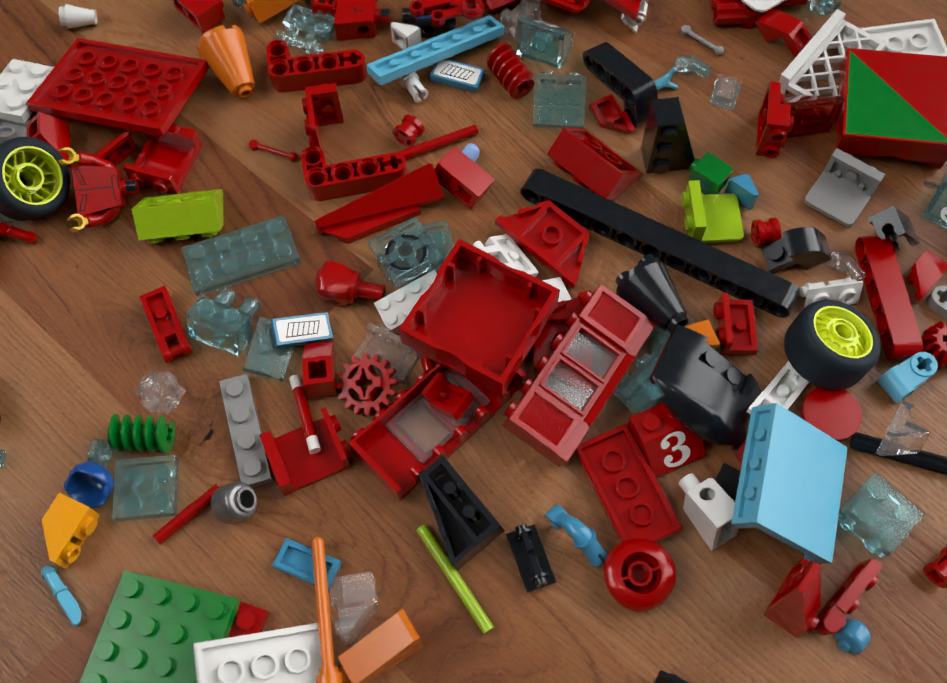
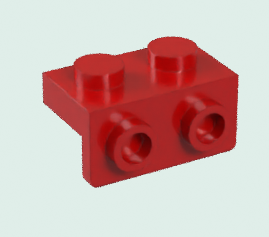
[713,293,758,355]

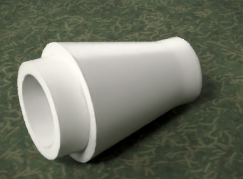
[59,4,97,29]

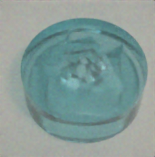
[87,439,112,467]

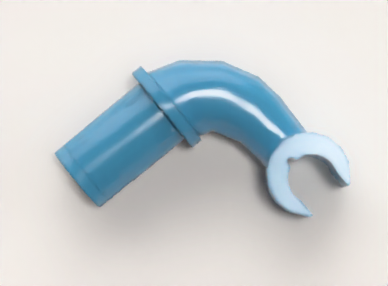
[544,504,607,566]

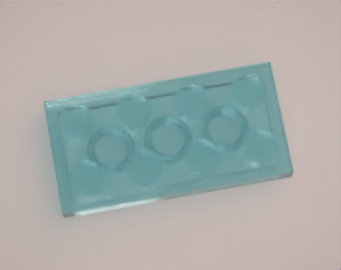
[181,215,301,297]

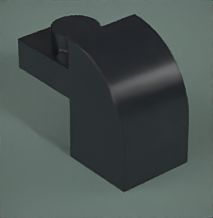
[761,227,832,274]

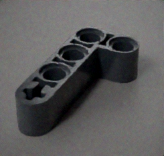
[583,42,658,128]

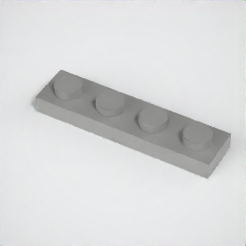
[219,374,274,488]

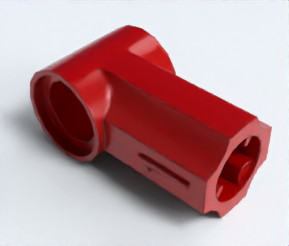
[712,2,763,29]

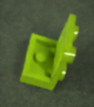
[681,180,744,243]

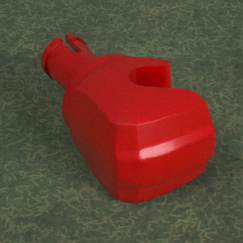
[315,261,386,307]

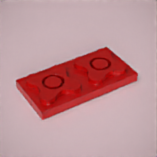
[574,423,684,543]

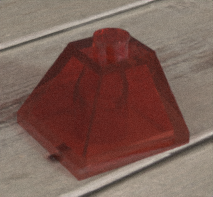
[783,95,844,138]

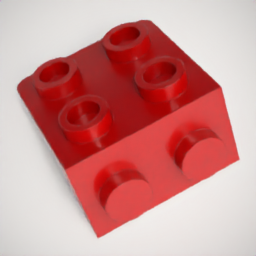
[302,83,344,149]

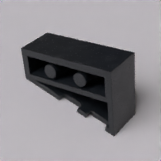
[641,97,695,174]
[419,455,505,570]

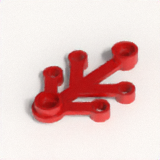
[410,0,484,27]

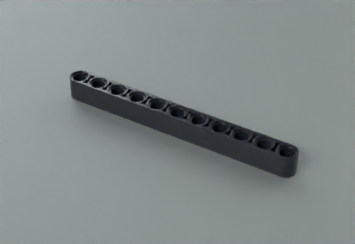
[520,168,800,318]

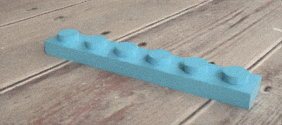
[367,15,504,85]

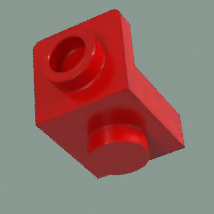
[422,372,475,421]

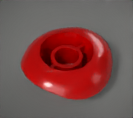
[604,539,676,612]

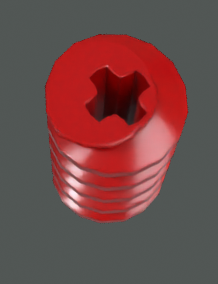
[487,43,535,99]

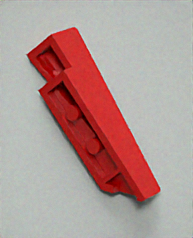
[314,163,444,244]

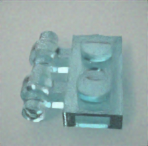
[276,4,335,54]

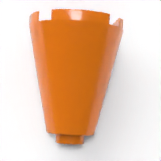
[196,25,255,98]

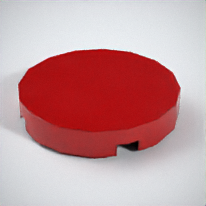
[800,387,862,442]

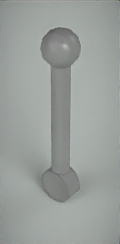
[681,25,724,56]

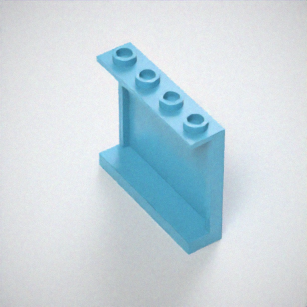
[731,403,848,564]

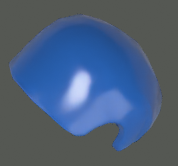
[64,461,114,508]

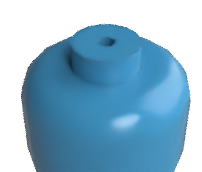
[834,619,871,655]

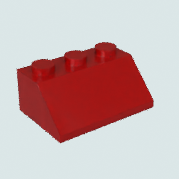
[547,128,643,200]

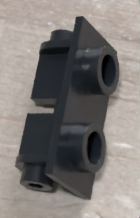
[506,523,556,593]

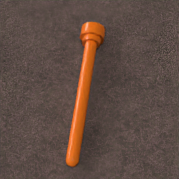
[311,536,343,683]

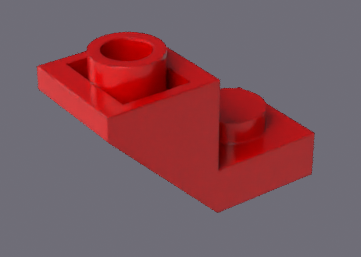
[755,8,812,57]

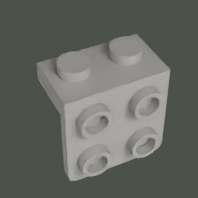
[804,148,885,227]

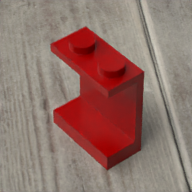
[259,407,353,496]

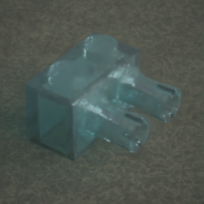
[186,287,261,356]

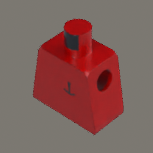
[334,0,392,41]

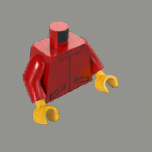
[58,147,140,233]

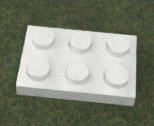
[0,59,54,124]

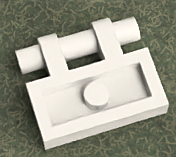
[473,234,539,277]

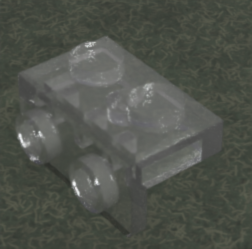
[355,322,420,385]

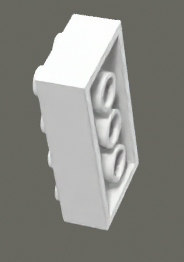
[374,270,437,337]

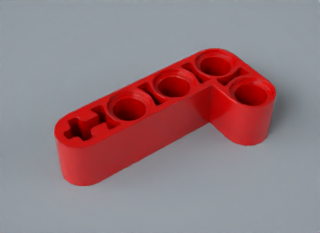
[266,39,367,93]
[301,146,408,201]

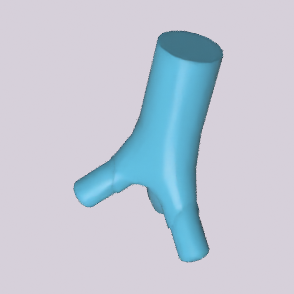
[654,67,678,91]

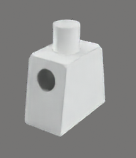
[678,473,739,551]

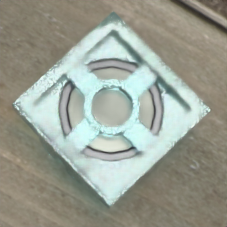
[368,217,444,288]

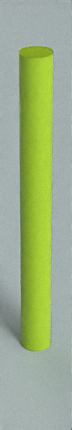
[416,524,494,635]

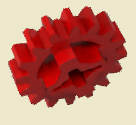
[335,352,400,416]

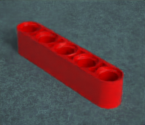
[855,235,923,360]

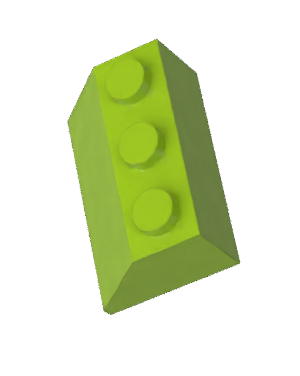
[132,189,224,243]

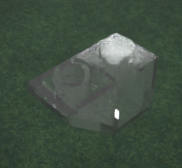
[330,571,379,647]

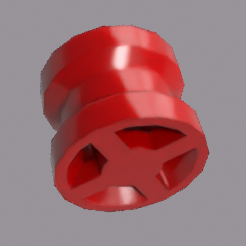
[392,114,425,147]
[751,218,781,247]

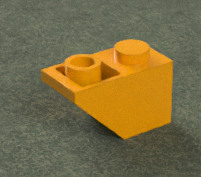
[42,493,100,570]

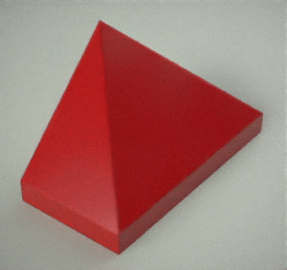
[94,131,138,167]

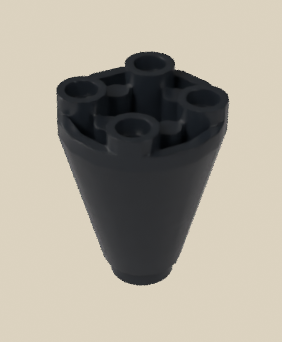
[615,254,689,334]

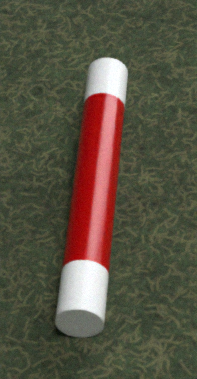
[289,375,321,454]

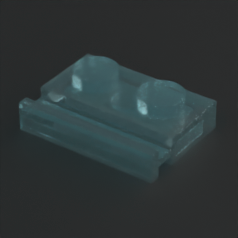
[243,317,294,382]

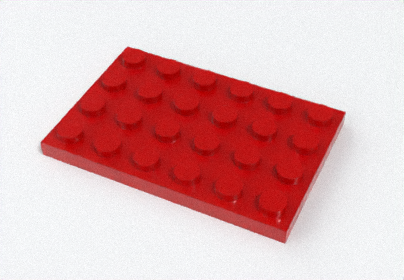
[26,38,209,137]

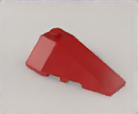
[763,558,821,638]

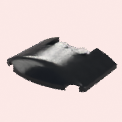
[649,324,762,450]

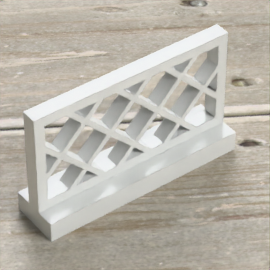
[779,9,887,115]

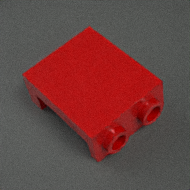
[123,124,203,194]

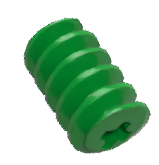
[107,414,176,453]

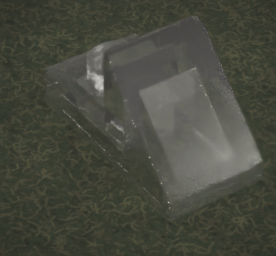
[709,73,744,110]
[876,400,930,456]

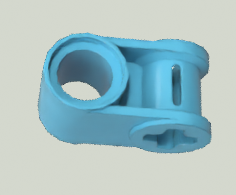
[876,352,938,403]

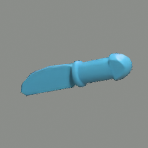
[41,565,81,627]

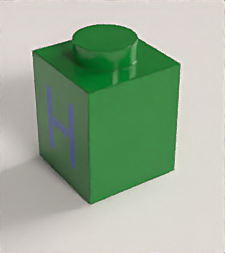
[689,152,734,195]

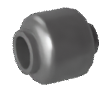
[211,482,257,524]

